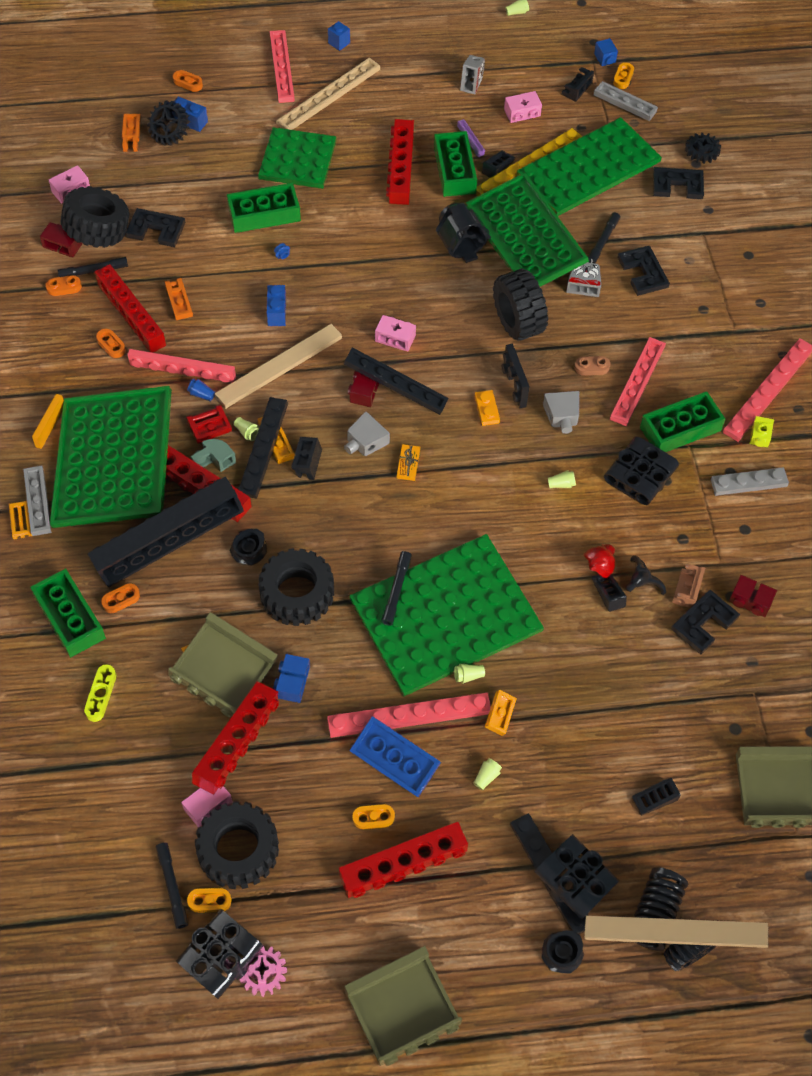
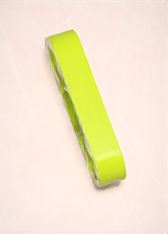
[84,664,116,722]

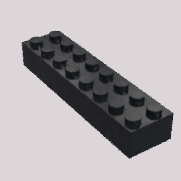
[88,476,244,588]

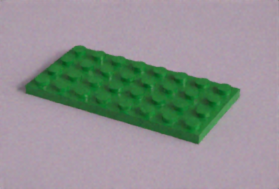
[517,117,662,216]
[466,173,589,287]

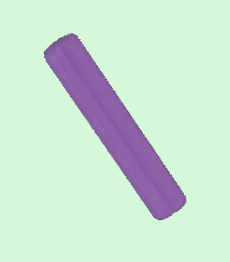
[457,119,485,157]

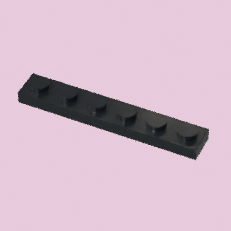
[343,347,449,415]
[239,397,288,499]
[510,813,589,934]

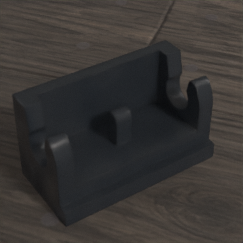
[561,67,594,102]
[291,437,322,480]

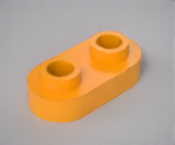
[613,63,634,89]
[353,804,395,829]
[187,888,232,913]

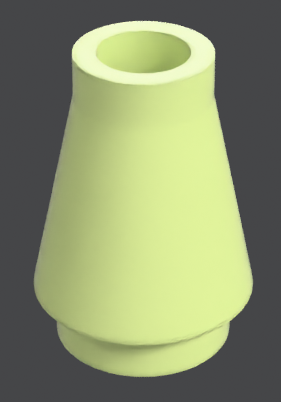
[505,0,529,16]
[234,417,259,441]
[548,470,576,488]
[454,664,485,684]
[473,758,502,790]

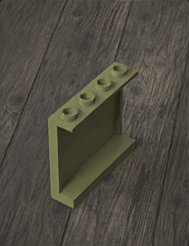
[168,612,278,718]
[736,747,812,828]
[344,946,462,1066]

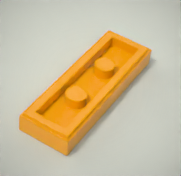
[32,394,64,449]
[257,417,295,464]

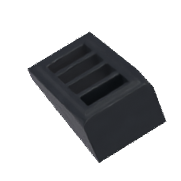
[482,150,515,178]
[592,574,627,612]
[632,778,681,816]

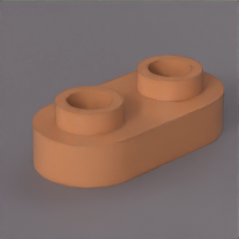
[574,356,611,375]

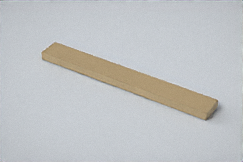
[276,58,380,130]
[215,324,342,409]
[585,916,768,948]

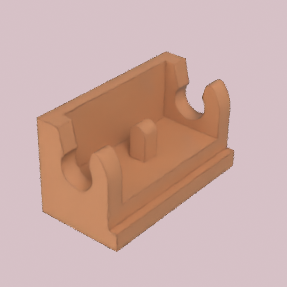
[672,564,705,608]

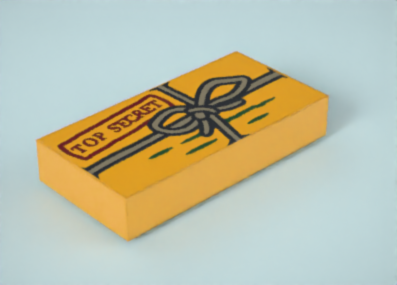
[397,444,420,481]

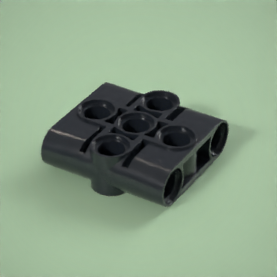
[604,436,679,505]
[534,834,619,920]
[176,909,264,999]

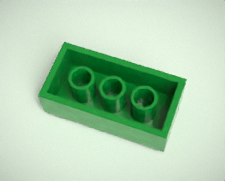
[434,131,477,197]
[227,183,301,233]
[640,391,725,452]
[30,568,106,658]

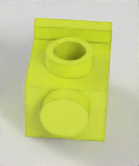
[750,416,774,448]

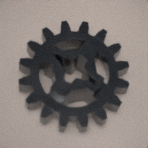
[685,132,721,164]

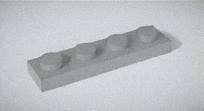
[594,81,658,121]
[23,466,52,536]
[711,467,789,496]

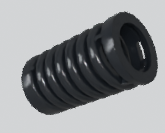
[634,867,689,951]

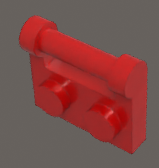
[186,405,232,444]

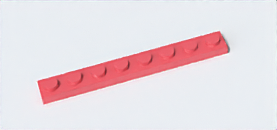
[723,338,812,442]
[327,693,491,738]

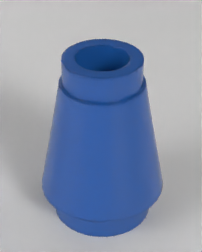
[187,379,216,401]

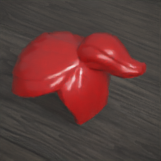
[583,544,615,578]

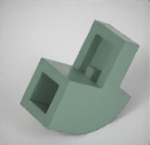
[191,439,236,472]

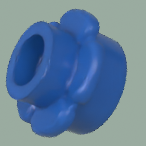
[274,243,290,259]

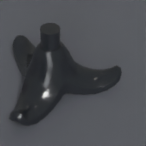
[625,555,666,595]

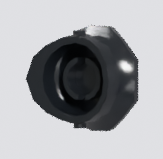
[230,528,267,566]
[541,930,584,974]

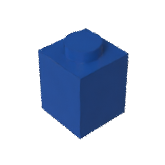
[328,21,350,51]
[594,38,618,66]

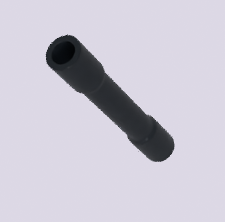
[588,212,621,264]
[57,257,128,277]
[381,551,412,626]
[155,842,189,929]

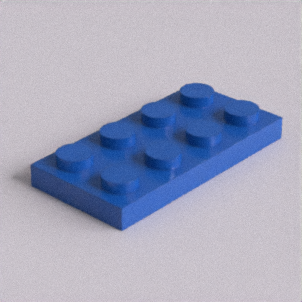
[350,716,441,798]

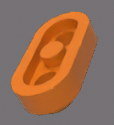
[173,70,203,92]
[46,276,82,296]
[96,329,126,358]
[101,583,140,613]

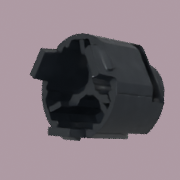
[436,203,491,263]

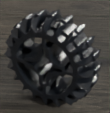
[146,100,191,146]
[663,944,716,971]

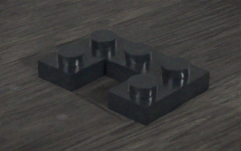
[653,167,704,199]
[126,208,186,247]
[617,245,670,296]
[501,343,530,409]
[671,590,740,654]

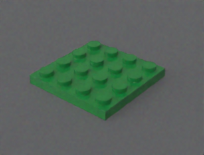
[258,127,336,189]

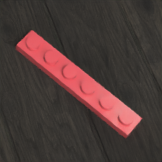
[270,30,295,103]
[610,337,666,426]
[128,349,236,383]

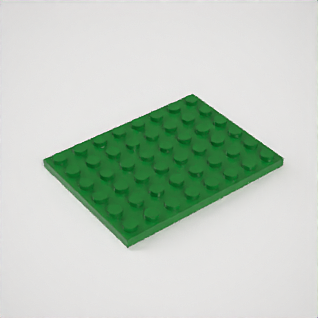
[50,386,172,528]
[350,534,544,697]

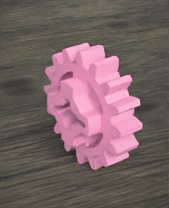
[240,946,287,997]

